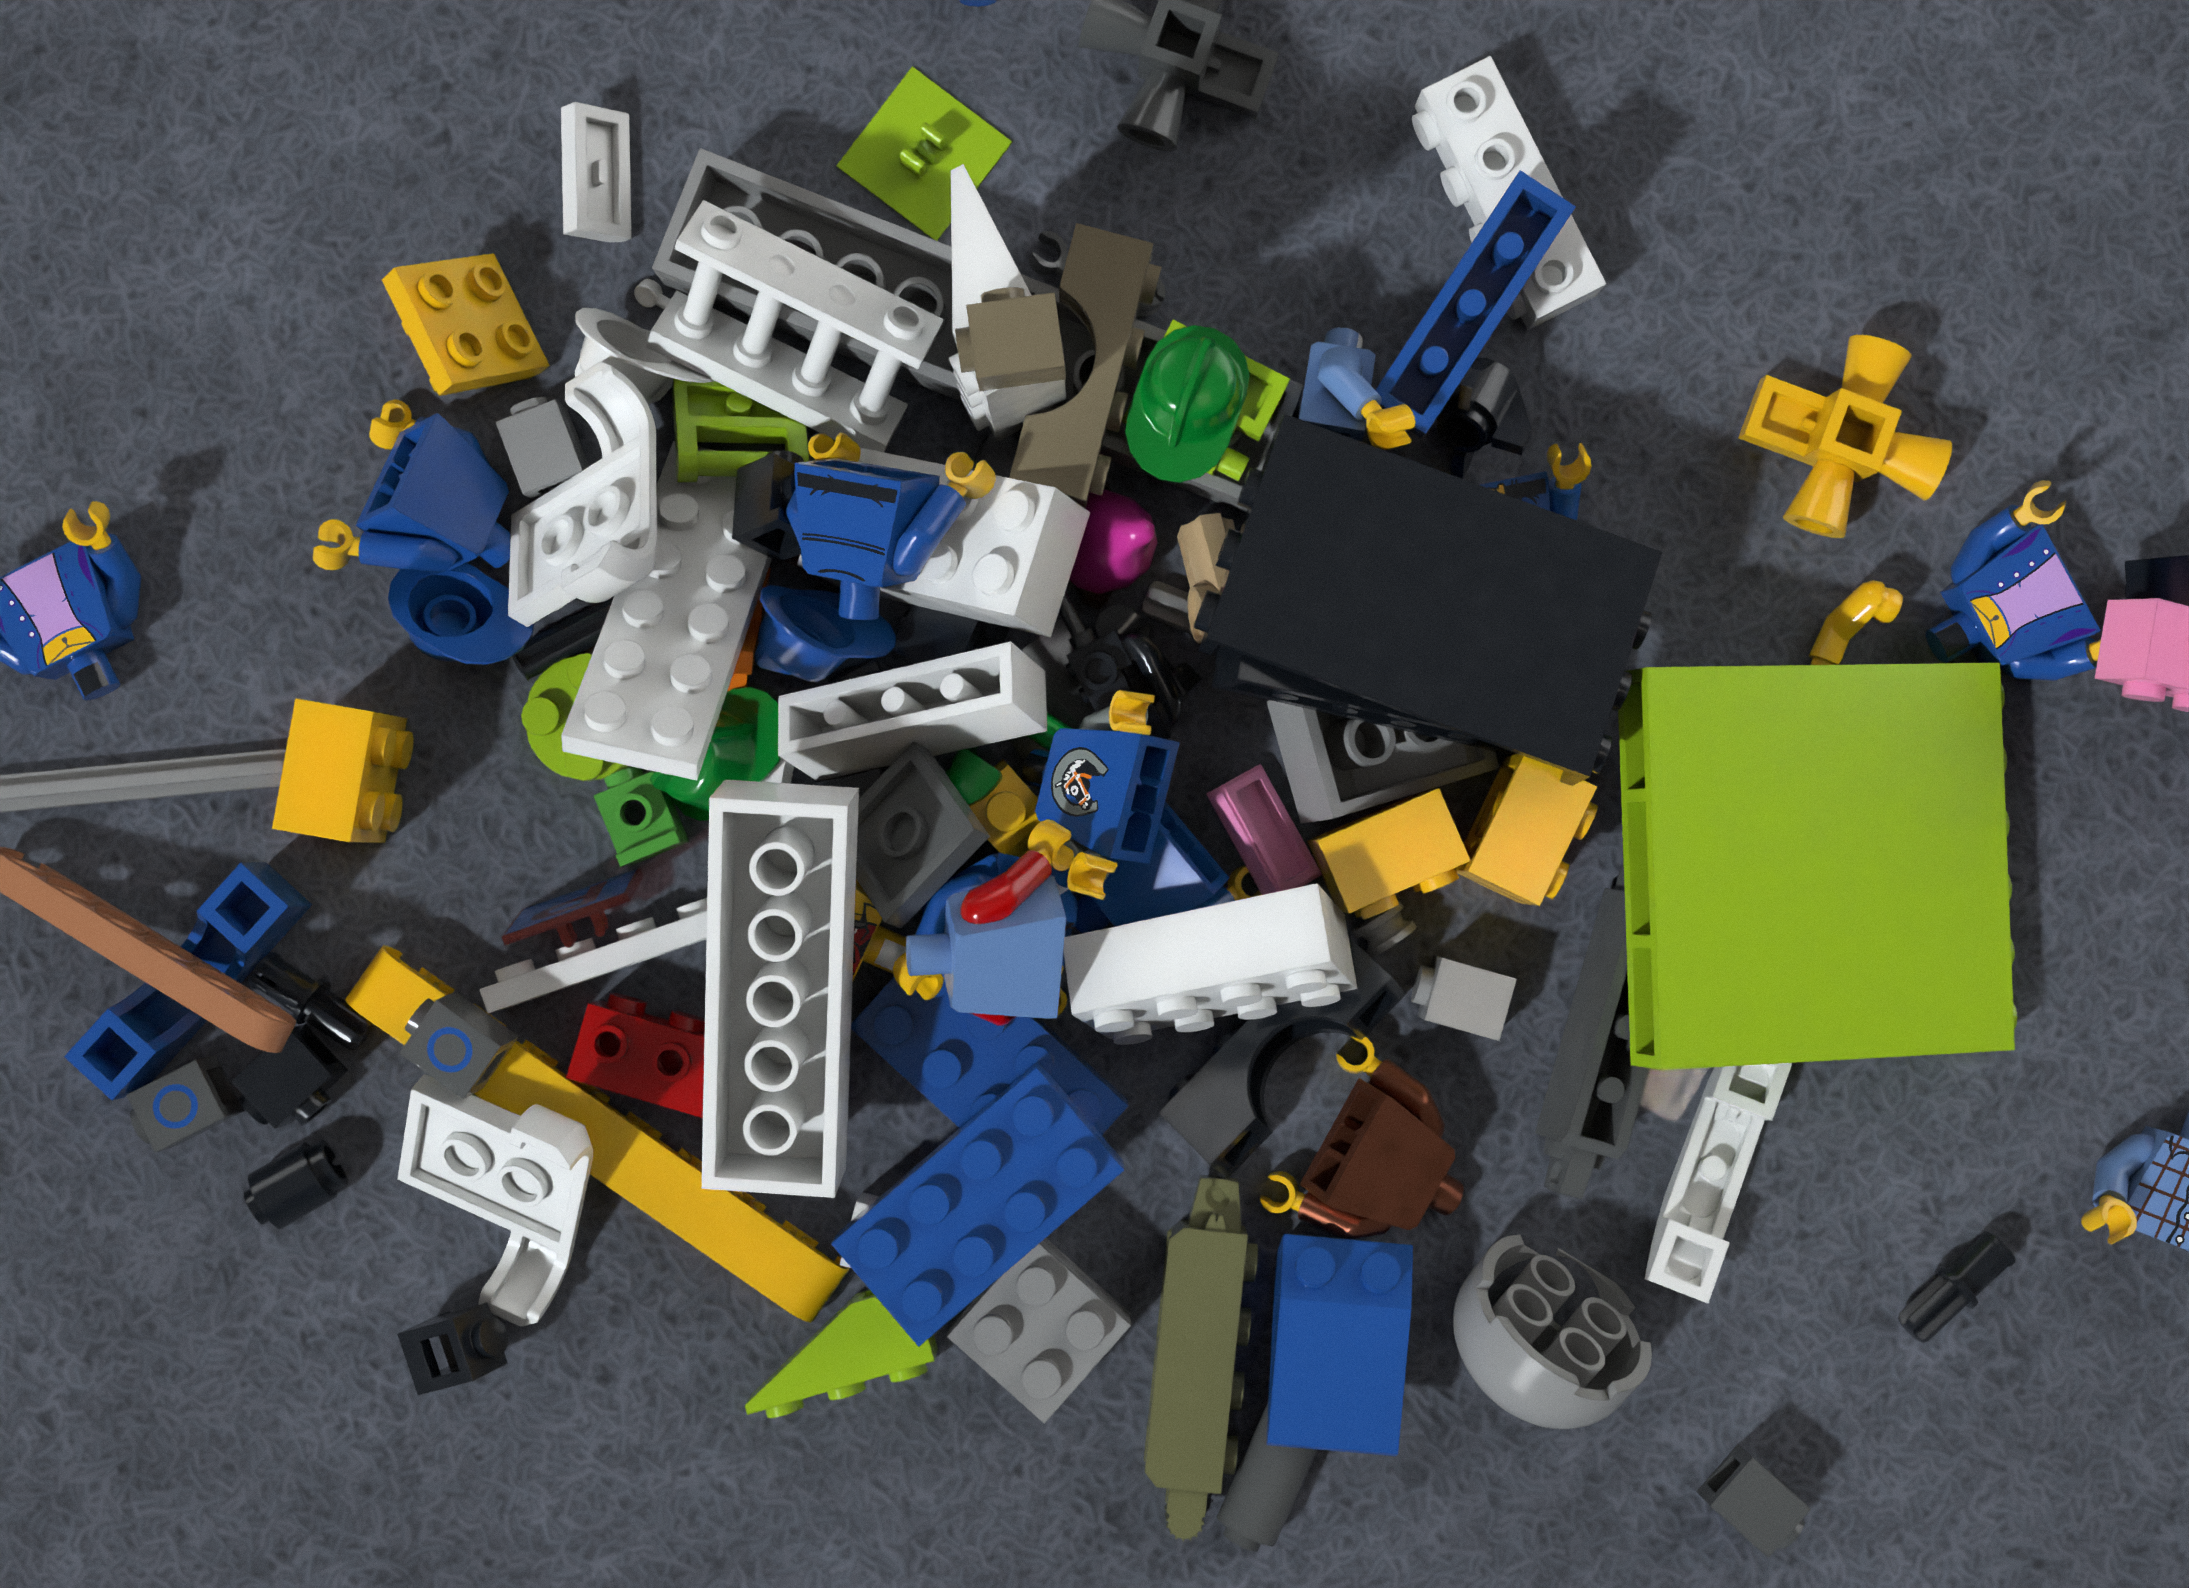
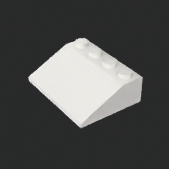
[949,164,1066,442]

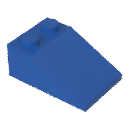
[1266,1234,1413,1456]

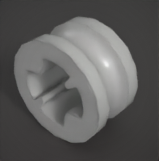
[1352,900,1417,958]

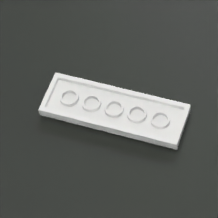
[561,441,772,780]

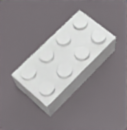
[797,448,1090,637]
[1063,883,1357,1045]

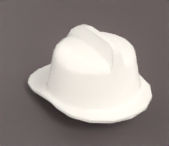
[575,308,714,405]

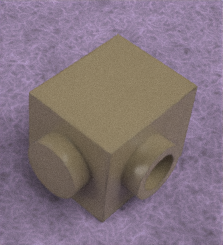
[955,287,1066,392]

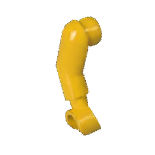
[1809,580,1903,665]

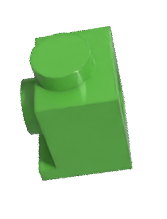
[593,766,689,867]

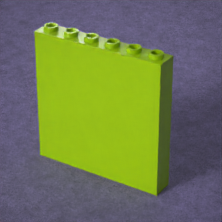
[1618,663,2017,1070]

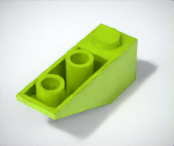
[745,1290,938,1418]

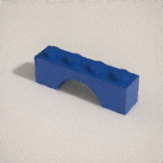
[64,862,313,1101]

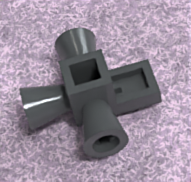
[1079,0,1279,152]

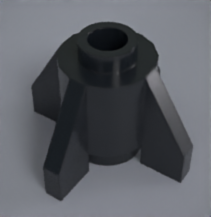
[1430,358,1532,479]

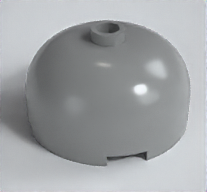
[1453,1234,1652,1430]

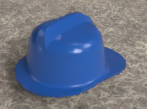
[388,563,534,665]
[754,585,896,682]

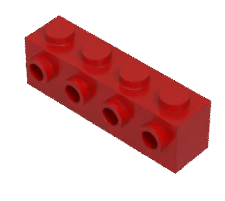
[566,993,705,1118]

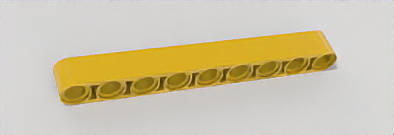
[345,945,850,1323]

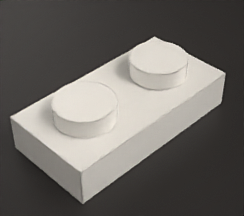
[561,102,631,242]

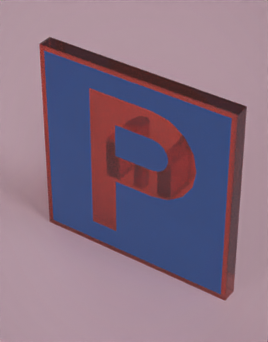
[501,868,644,948]

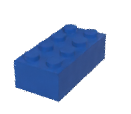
[851,974,1128,1135]
[831,1061,1124,1347]

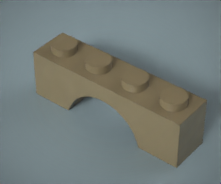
[1009,223,1162,509]

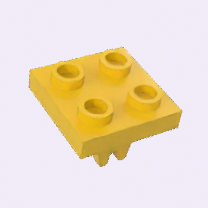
[382,253,550,396]

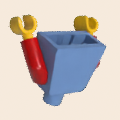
[906,819,1074,1026]

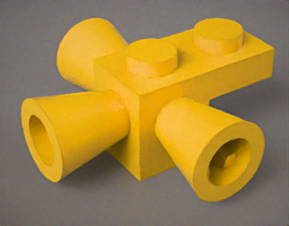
[1738,335,1952,538]

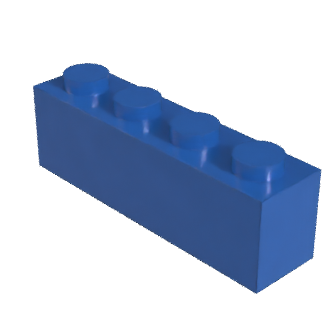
[1375,170,1576,438]

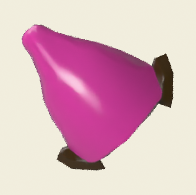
[1069,481,1158,610]

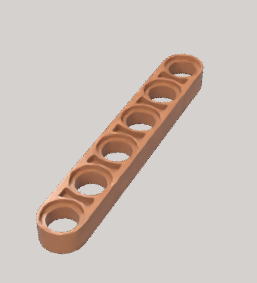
[0,846,296,1053]

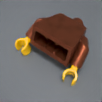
[1260,1036,1464,1239]

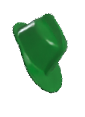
[1125,325,1250,483]
[650,687,781,821]

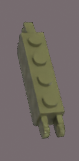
[1144,1175,1258,1541]

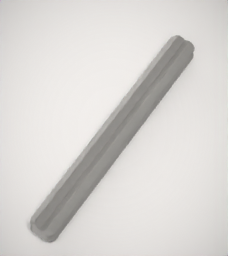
[0,748,286,813]

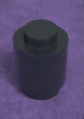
[244,1140,348,1229]

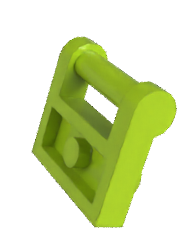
[672,378,809,483]

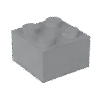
[947,1238,1131,1424]

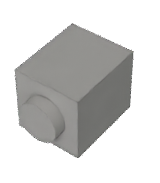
[496,397,589,501]
[1411,955,1517,1041]

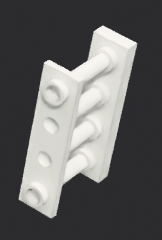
[646,200,944,452]

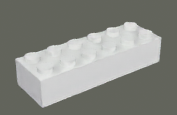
[701,780,859,1198]

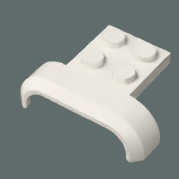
[508,361,657,627]
[397,1074,593,1327]

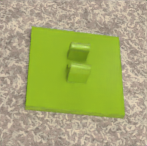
[836,66,1012,241]

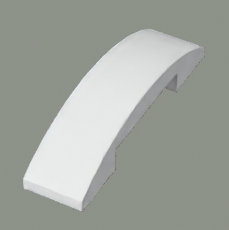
[1645,1063,1792,1303]

